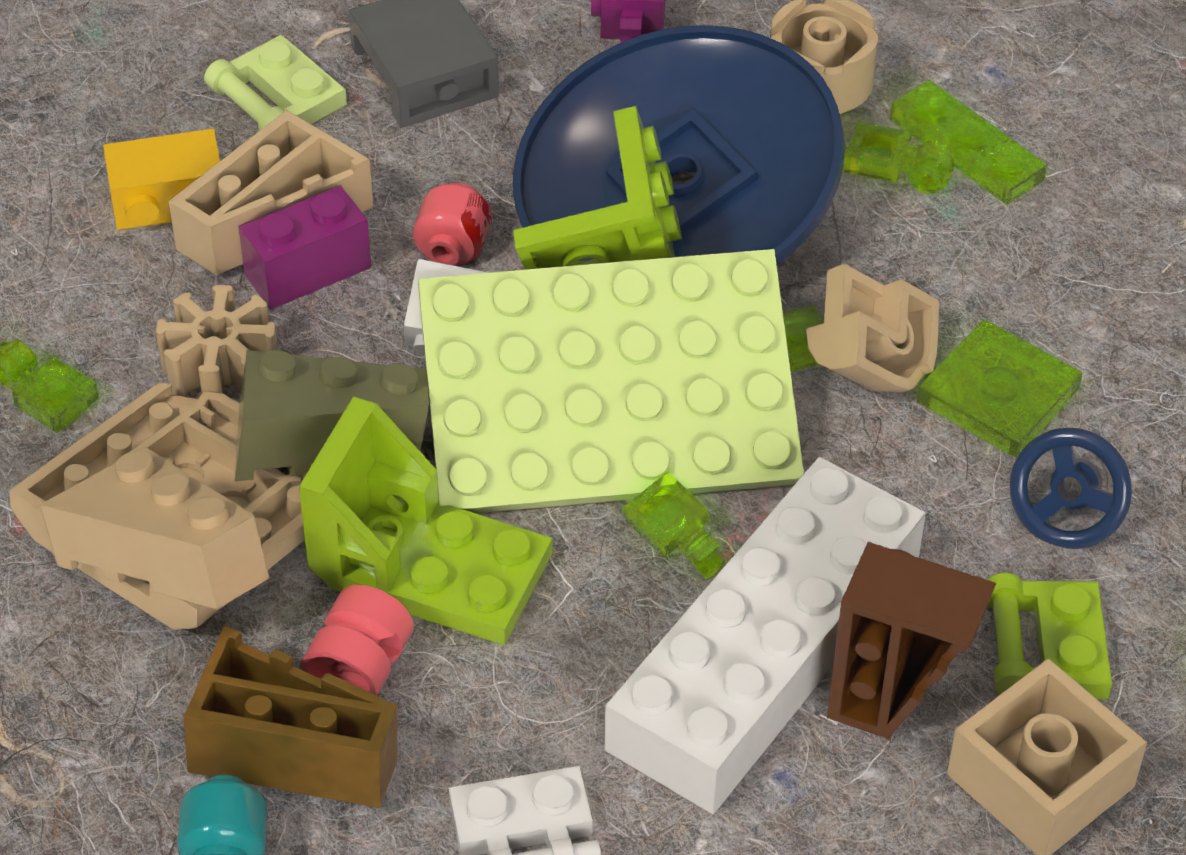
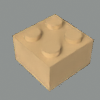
[947,658,1147,855]

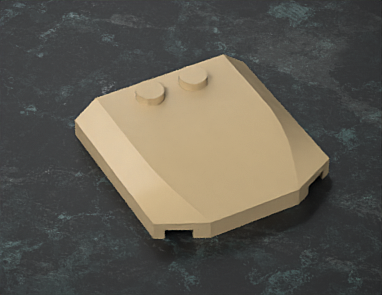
[9,382,312,630]

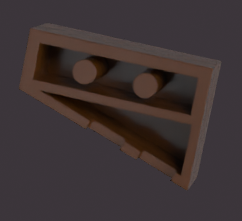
[827,542,996,739]

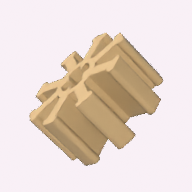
[156,285,278,397]

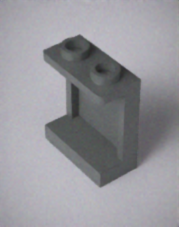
[348,0,499,128]

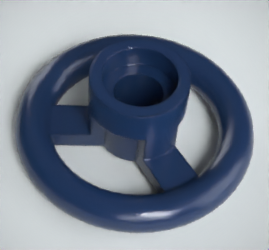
[1010,427,1132,549]

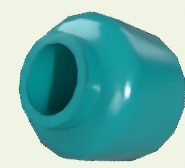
[177,775,268,855]

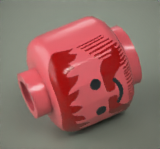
[412,183,493,265]

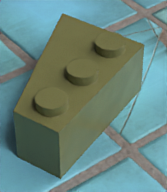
[235,350,429,481]

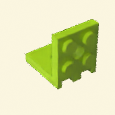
[513,106,682,270]

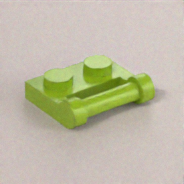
[987,573,1112,699]

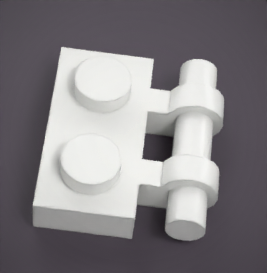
[449,766,601,855]

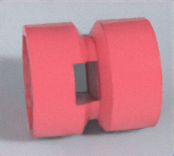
[300,585,414,696]

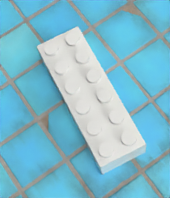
[605,457,926,815]

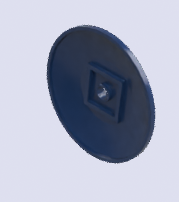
[513,25,845,265]

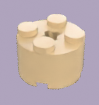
[770,0,878,117]

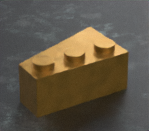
[183,625,397,808]

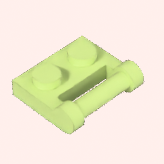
[204,35,347,131]

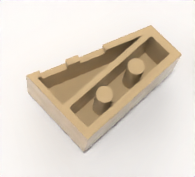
[169,110,373,275]
[40,447,269,609]

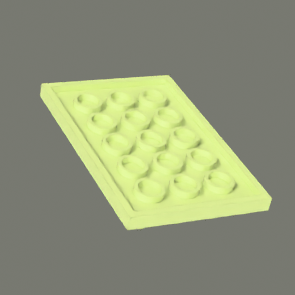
[418,249,804,514]

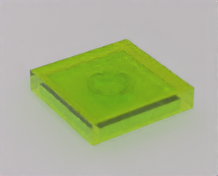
[917,319,1083,458]

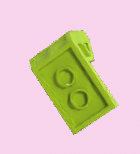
[299,396,553,646]

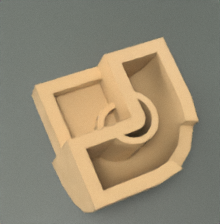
[806,264,940,393]

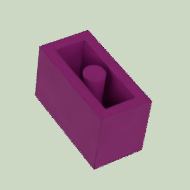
[238,185,371,310]

